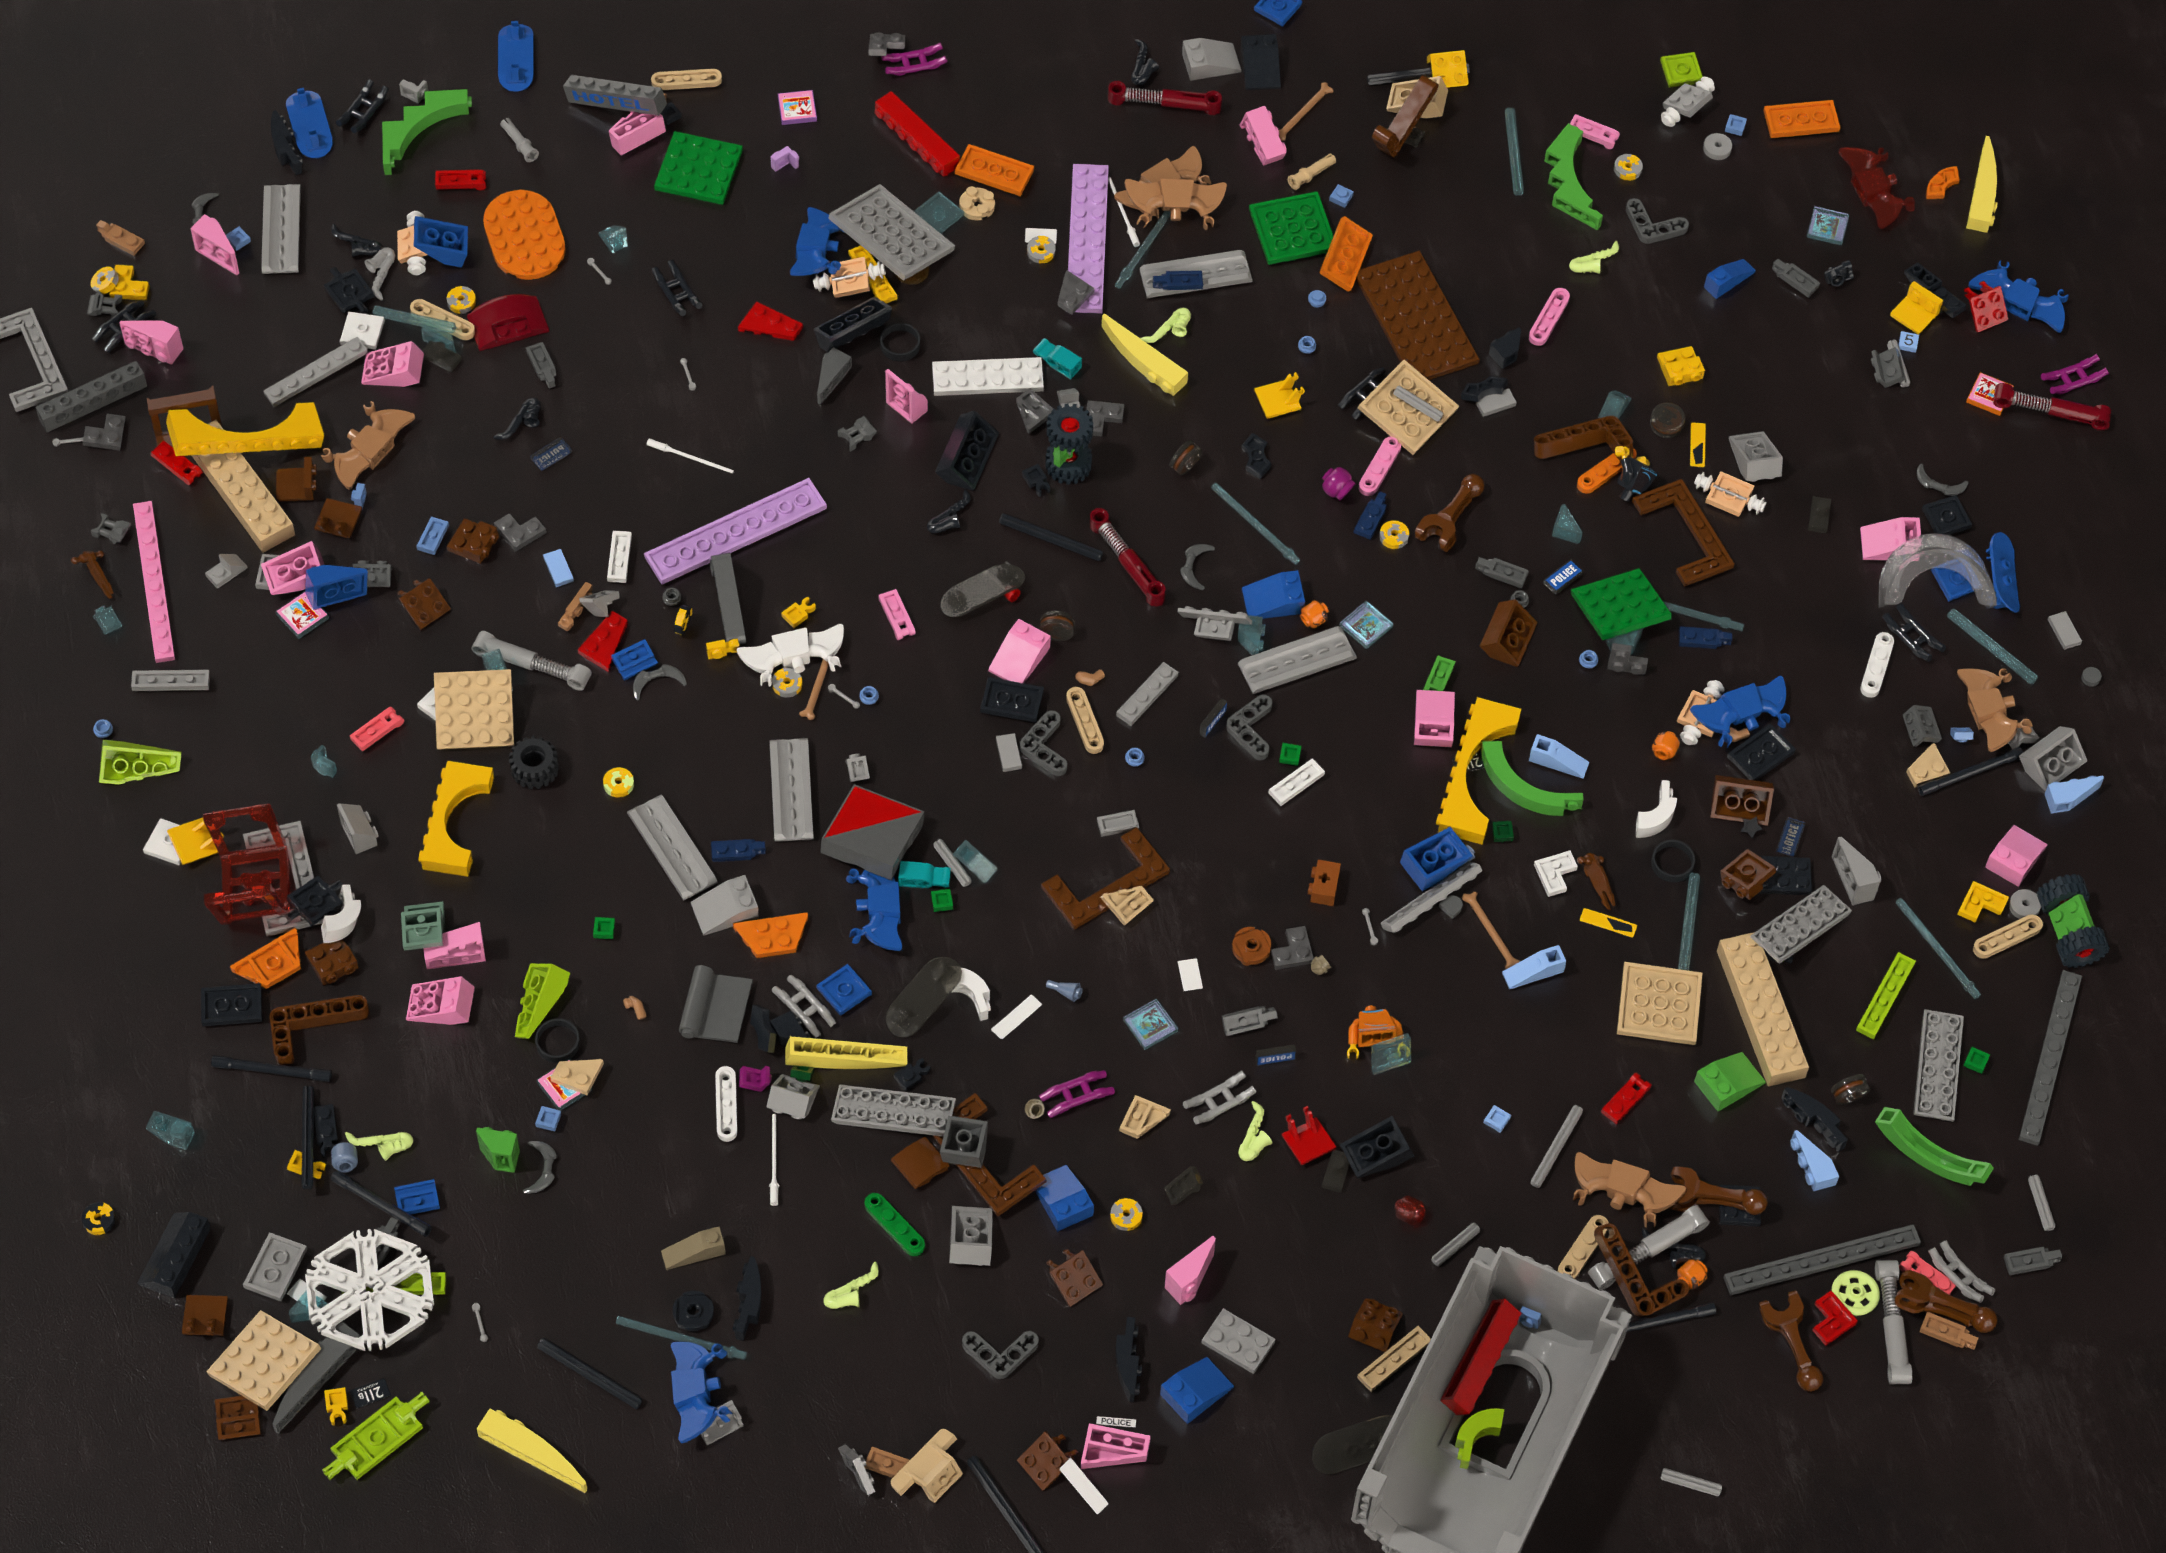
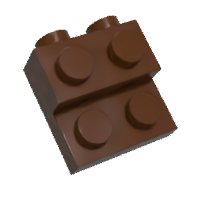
[447,518,499,564]
[1720,849,1776,900]
[305,939,359,986]

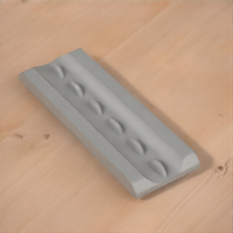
[262,184,301,274]
[1139,250,1252,298]
[1238,626,1357,694]
[770,738,813,841]
[627,795,718,901]
[1750,885,1852,964]
[1914,1009,1964,1122]
[831,1085,956,1136]

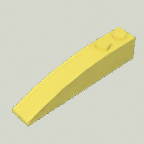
[1966,136,1998,233]
[1102,314,1188,396]
[785,1036,907,1069]
[477,1409,587,1493]

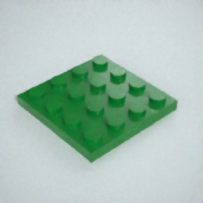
[654,131,743,205]
[1249,191,1334,265]
[1571,568,1671,641]

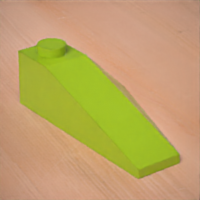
[99,740,181,784]
[515,963,570,1039]

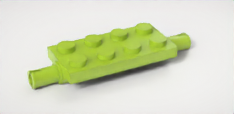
[322,1392,430,1480]

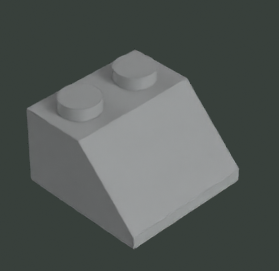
[337,803,379,854]
[766,1074,819,1119]

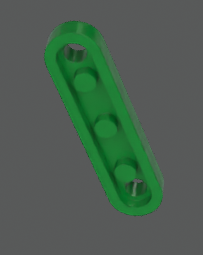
[865,1193,925,1256]

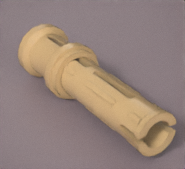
[1288,153,1336,190]

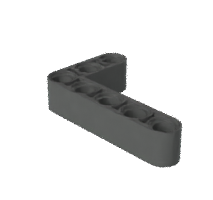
[710,553,746,644]

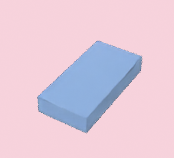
[543,549,574,587]

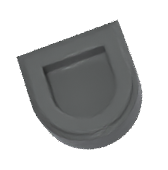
[1439,895,1463,919]

